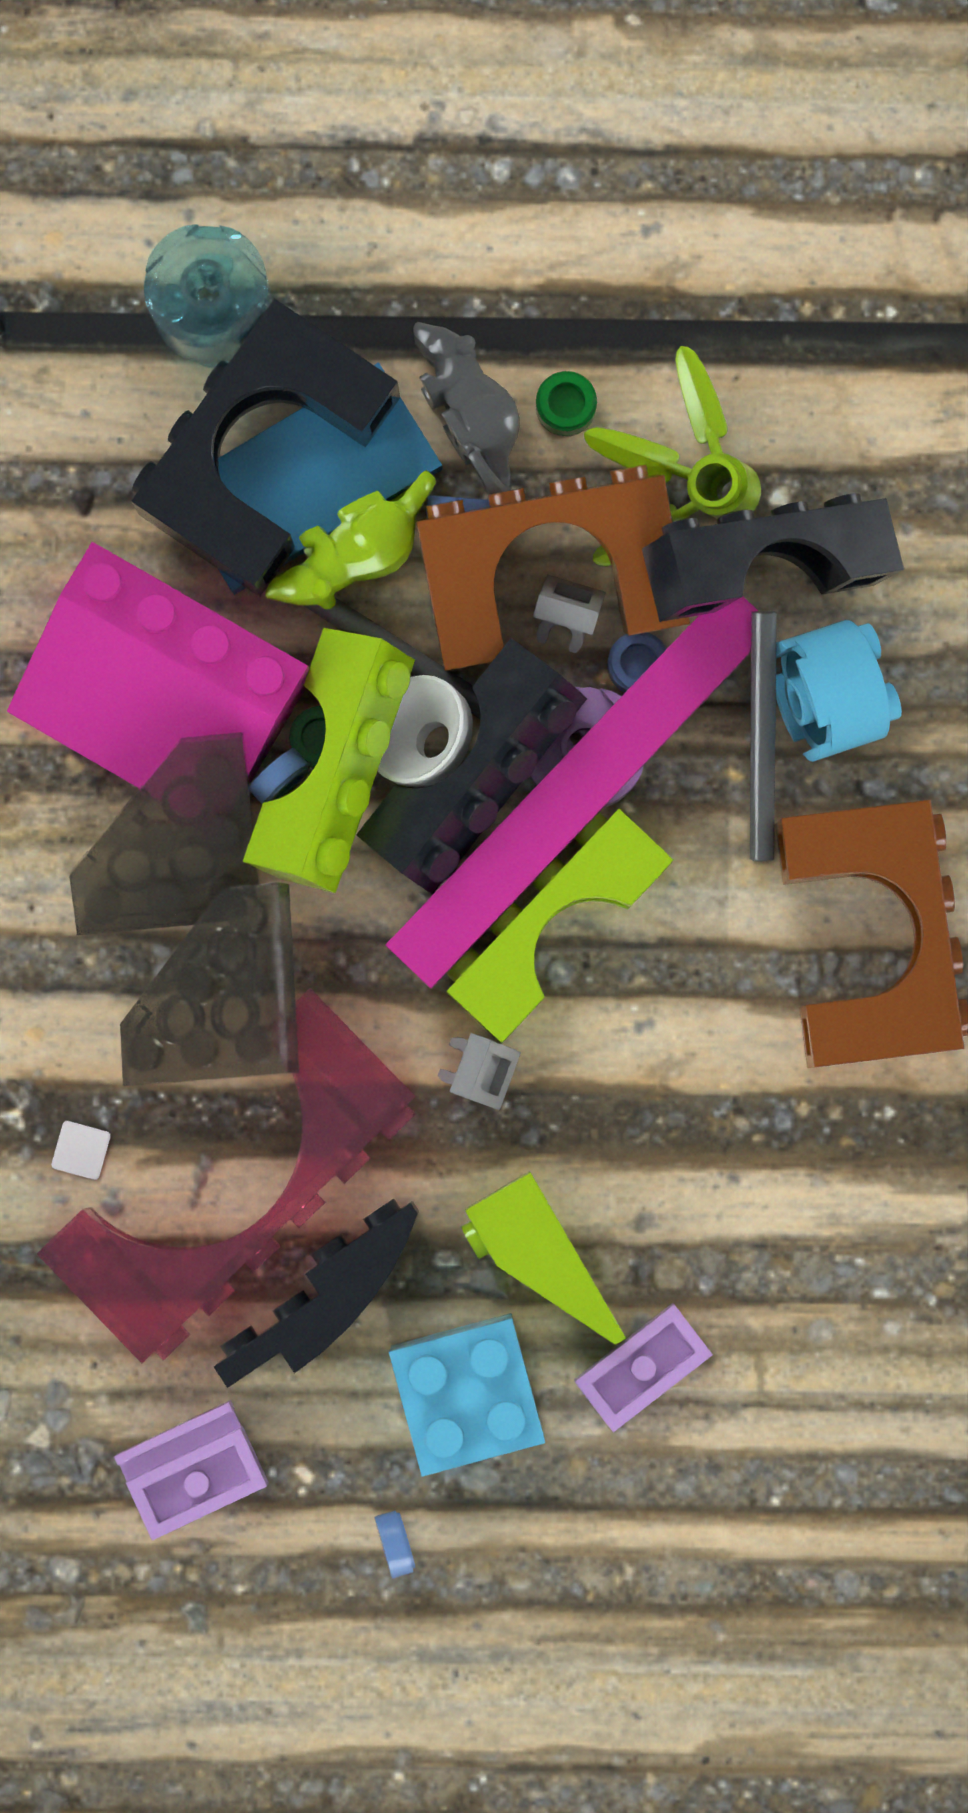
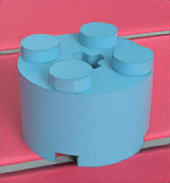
[776,620,902,762]

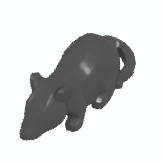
[413,322,520,494]

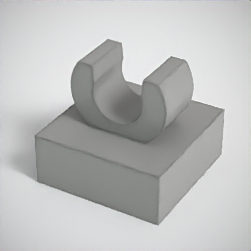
[533,574,606,653]
[438,1033,521,1110]

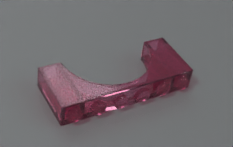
[37,988,417,1364]

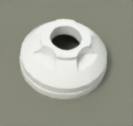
[378,675,473,788]

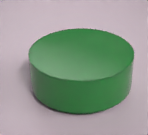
[536,371,597,436]
[289,706,326,769]

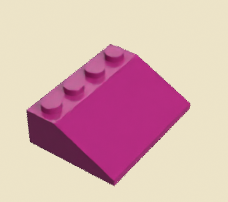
[7,542,309,835]

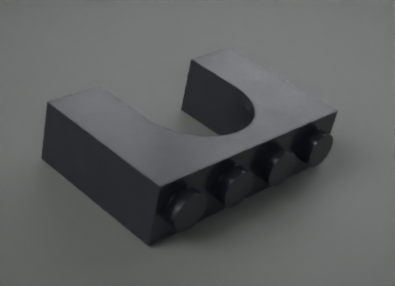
[131,298,400,597]

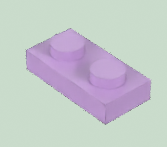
[574,1303,713,1432]

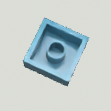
[389,1313,545,1477]

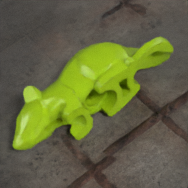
[265,470,436,610]

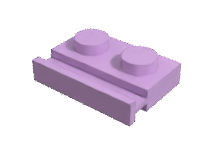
[114,1400,269,1540]

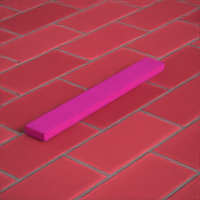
[385,597,758,989]

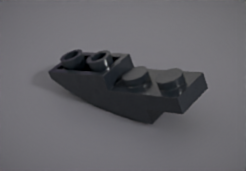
[214,1199,419,1388]

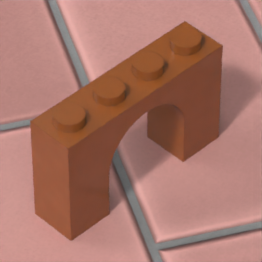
[416,465,690,671]
[775,800,968,1068]

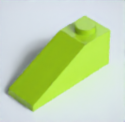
[461,1171,626,1345]

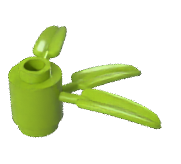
[584,346,761,567]

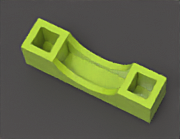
[243,628,415,894]
[447,809,674,1044]

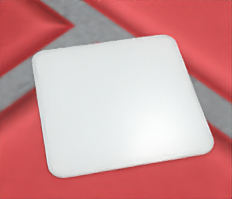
[51,1121,111,1180]

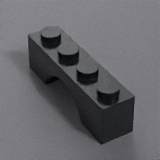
[642,493,904,622]
[356,638,587,895]

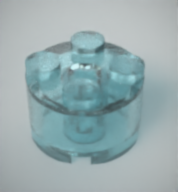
[144,224,273,368]

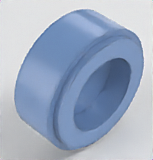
[607,632,667,692]
[248,748,309,804]
[374,1510,415,1579]

